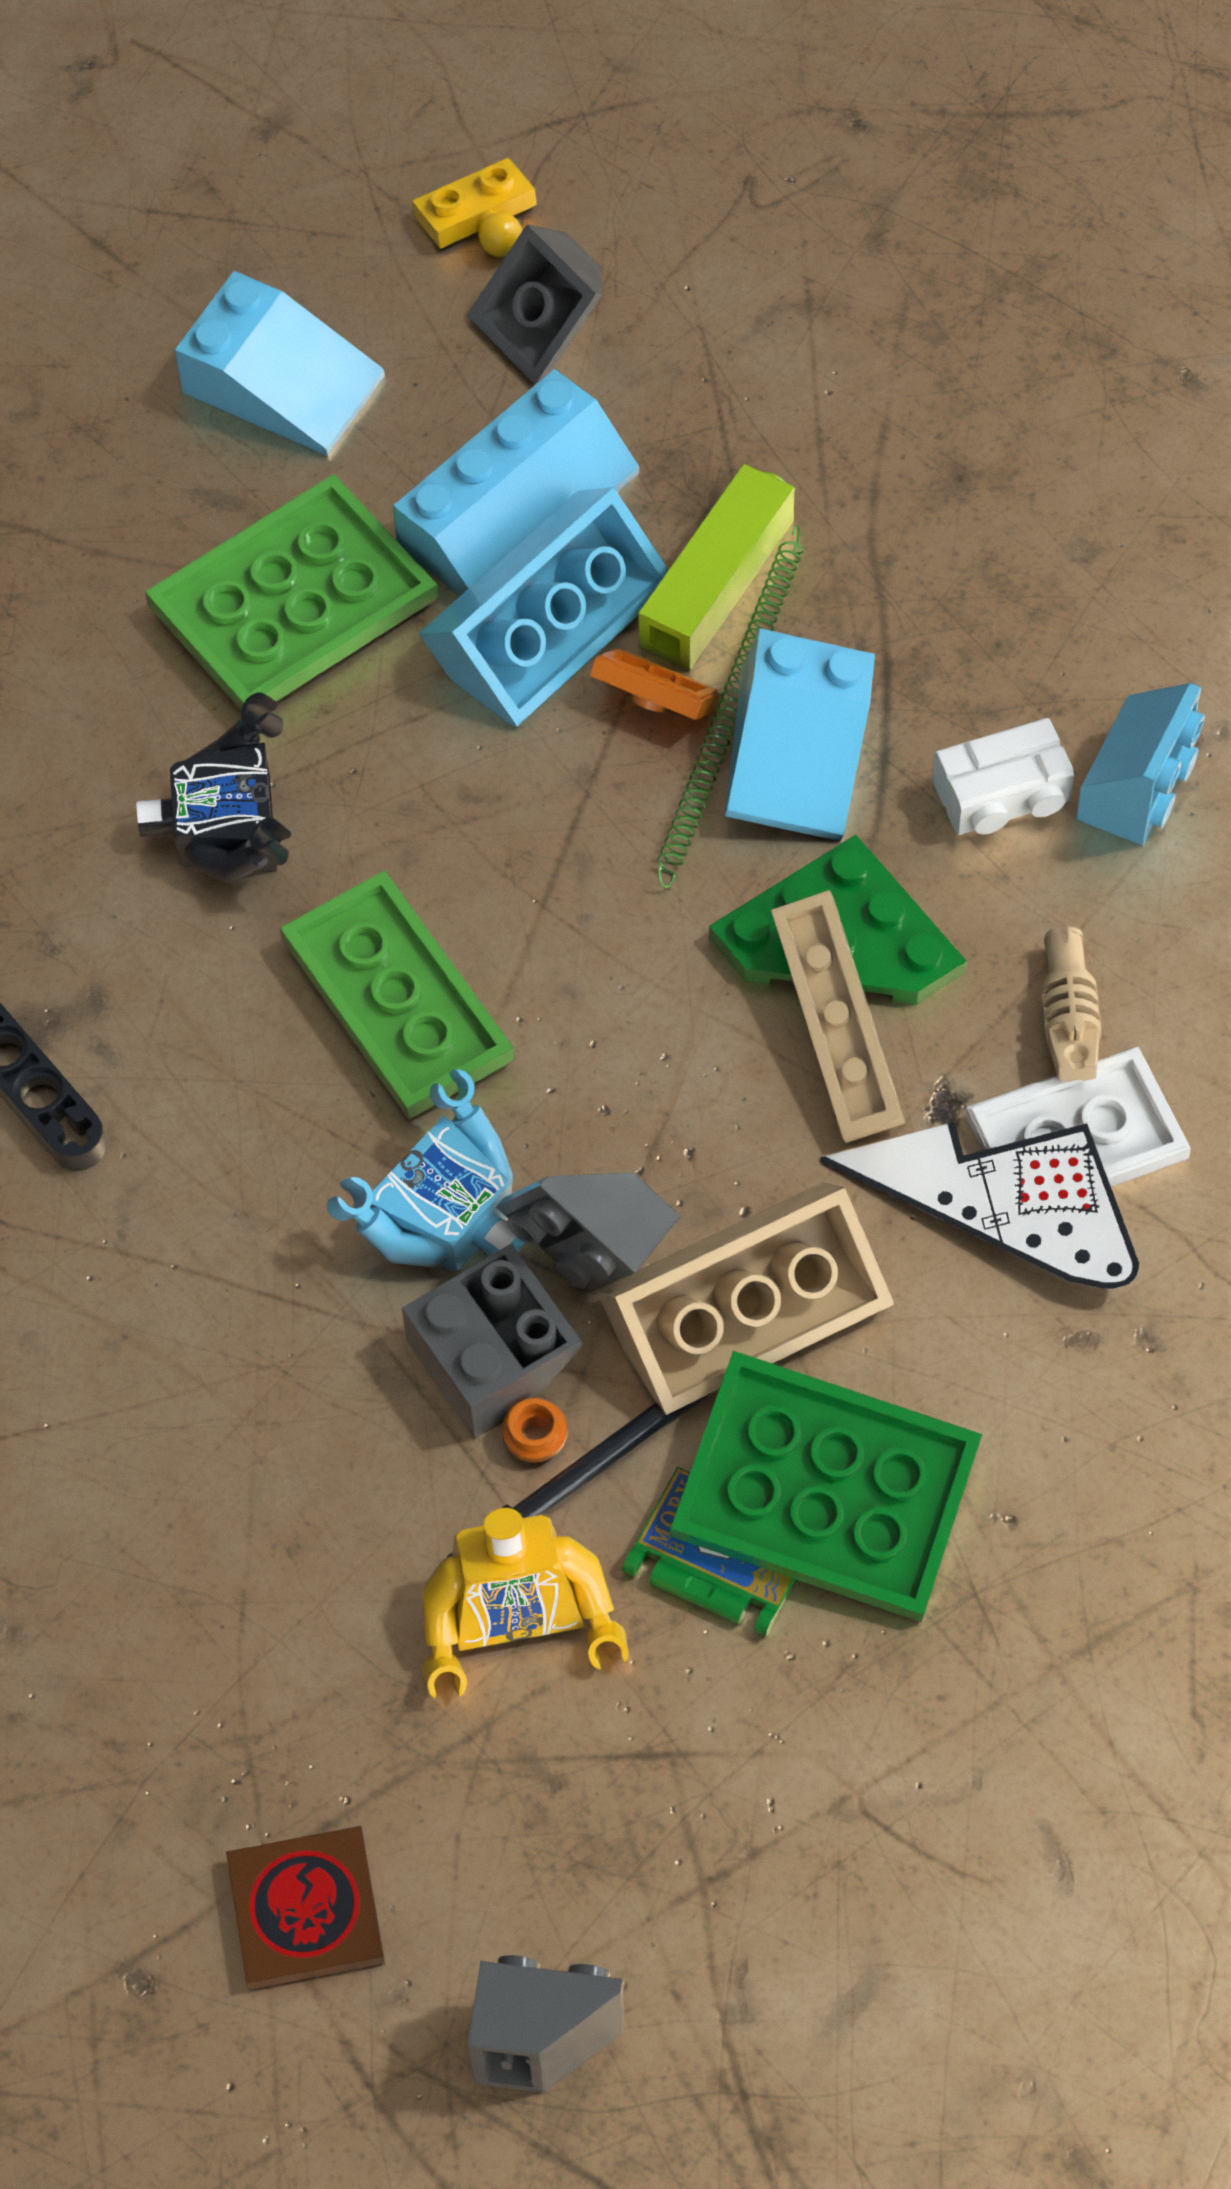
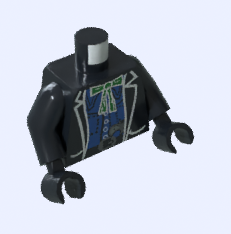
[136,692,292,883]

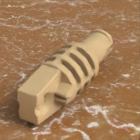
[1041,927,1102,1082]

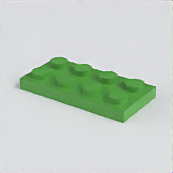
[280,870,515,1120]

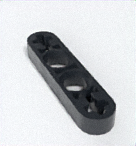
[0,1003,106,1171]

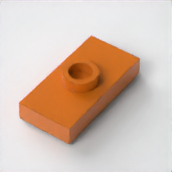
[590,648,721,720]

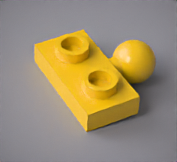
[412,157,537,257]

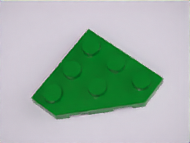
[709,834,967,1005]

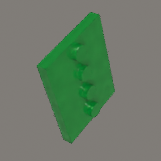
[669,1351,982,1622]

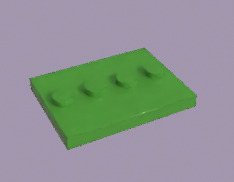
[145,474,439,710]

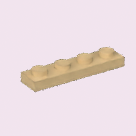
[771,890,905,1143]

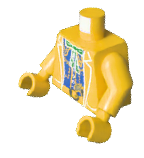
[421,1508,628,1698]

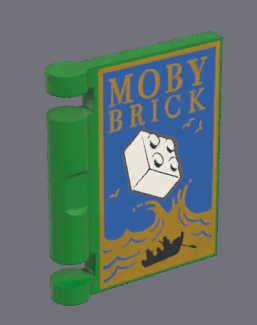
[622,1466,796,1636]

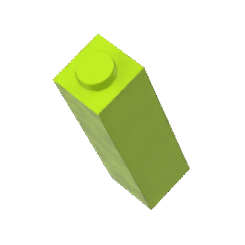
[639,464,795,671]

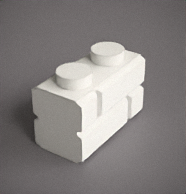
[932,718,1074,835]

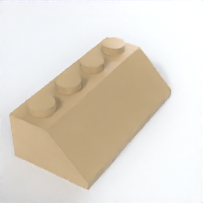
[597,1182,894,1415]

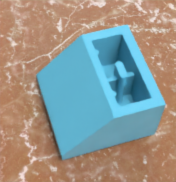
[1076,683,1205,846]

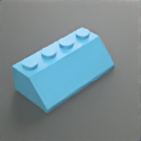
[393,369,639,596]
[418,487,669,726]

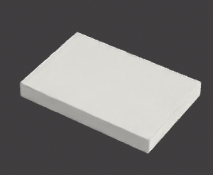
[965,1047,1191,1187]

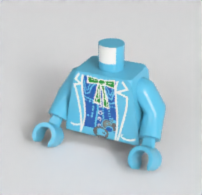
[327,1069,524,1271]

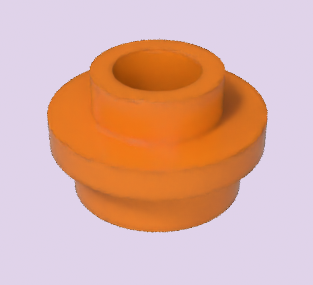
[502,1398,567,1462]

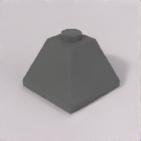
[467,224,603,385]

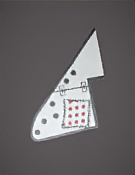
[820,1122,1140,1289]

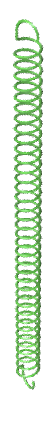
[657,525,804,888]

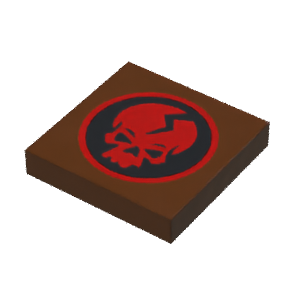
[226,1826,385,1990]

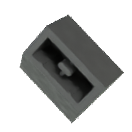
[496,1172,680,1292]
[402,1243,582,1439]
[468,1955,625,2093]

